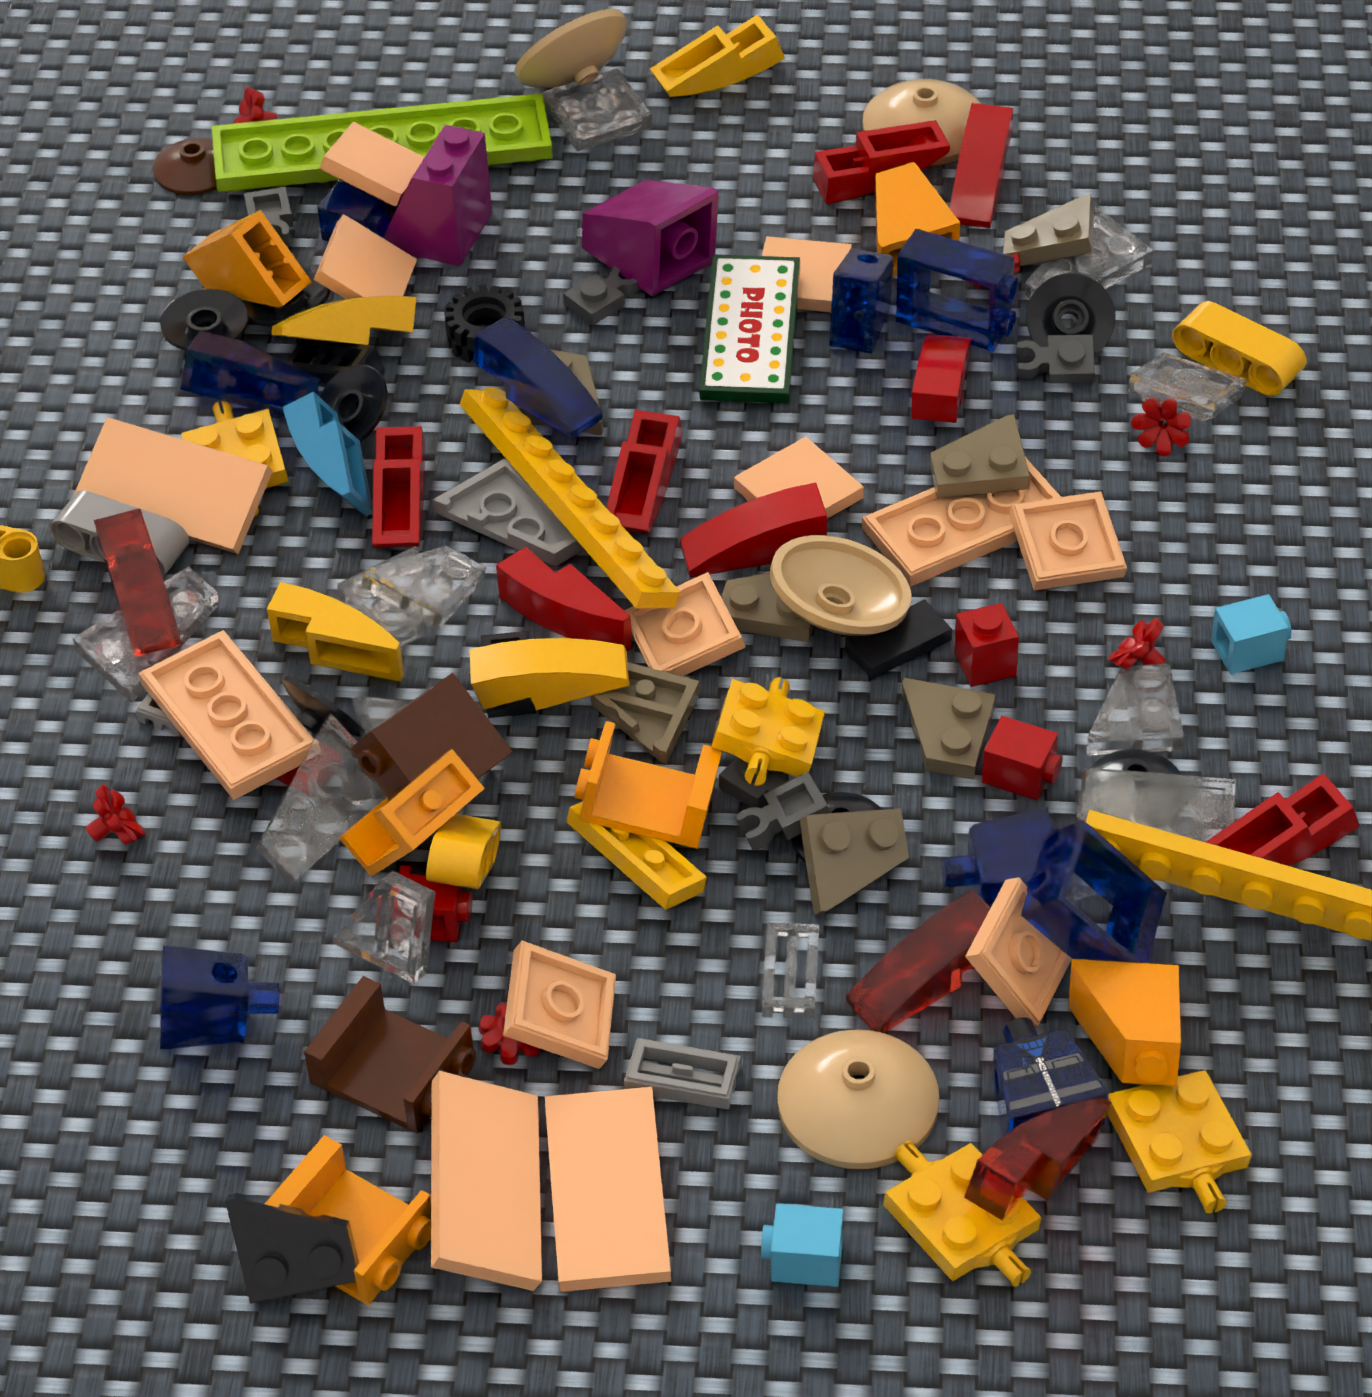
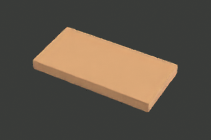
[72,417,273,554]
[862,457,1061,587]
[138,630,320,800]
[431,1071,542,1291]
[545,1087,671,1292]

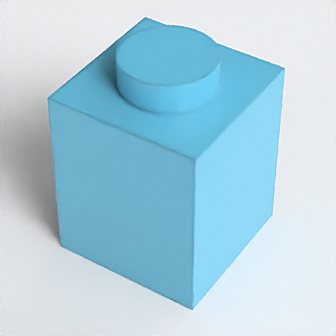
[1211,594,1292,674]
[761,1203,843,1287]

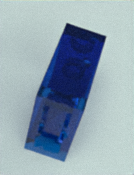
[896,228,1018,351]
[1021,819,1167,963]

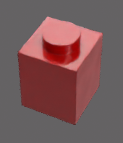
[954,603,1019,687]
[982,716,1063,801]

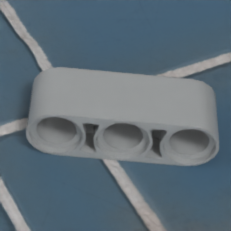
[50,490,189,580]

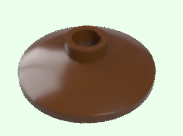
[153,138,217,195]

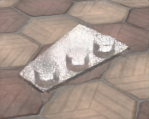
[1025,206,1153,299]

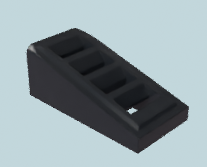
[281,339,385,388]

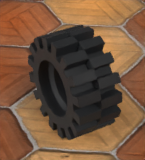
[444,285,526,365]

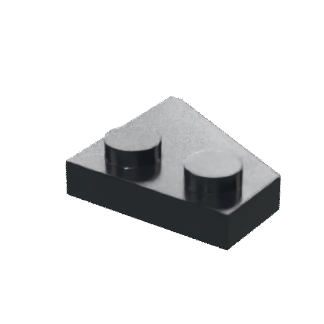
[225,1193,359,1304]

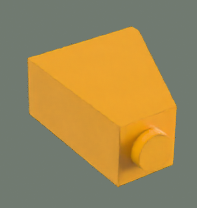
[875,162,960,280]
[183,210,312,308]
[1068,959,1181,1086]

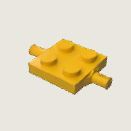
[181,400,289,517]
[711,677,825,786]
[1104,1070,1252,1214]
[883,1141,1041,1287]

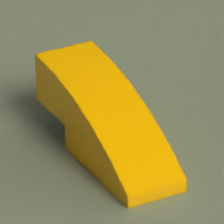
[650,14,785,97]
[271,295,416,345]
[267,582,404,682]
[469,638,630,710]

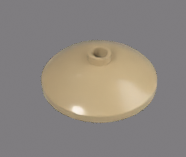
[515,9,628,88]
[862,79,981,166]
[770,535,911,636]
[777,1030,939,1169]

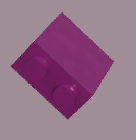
[383,125,492,266]
[582,180,719,296]

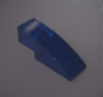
[474,316,603,438]

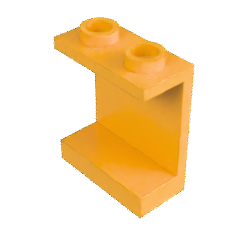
[574,721,722,849]
[339,749,485,877]
[265,1135,431,1306]

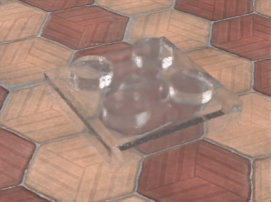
[543,68,653,152]
[1127,352,1246,420]

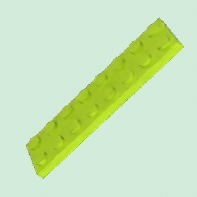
[211,93,553,192]

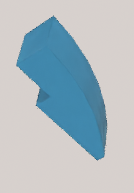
[283,392,373,517]

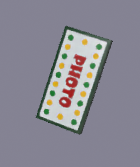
[699,254,800,403]

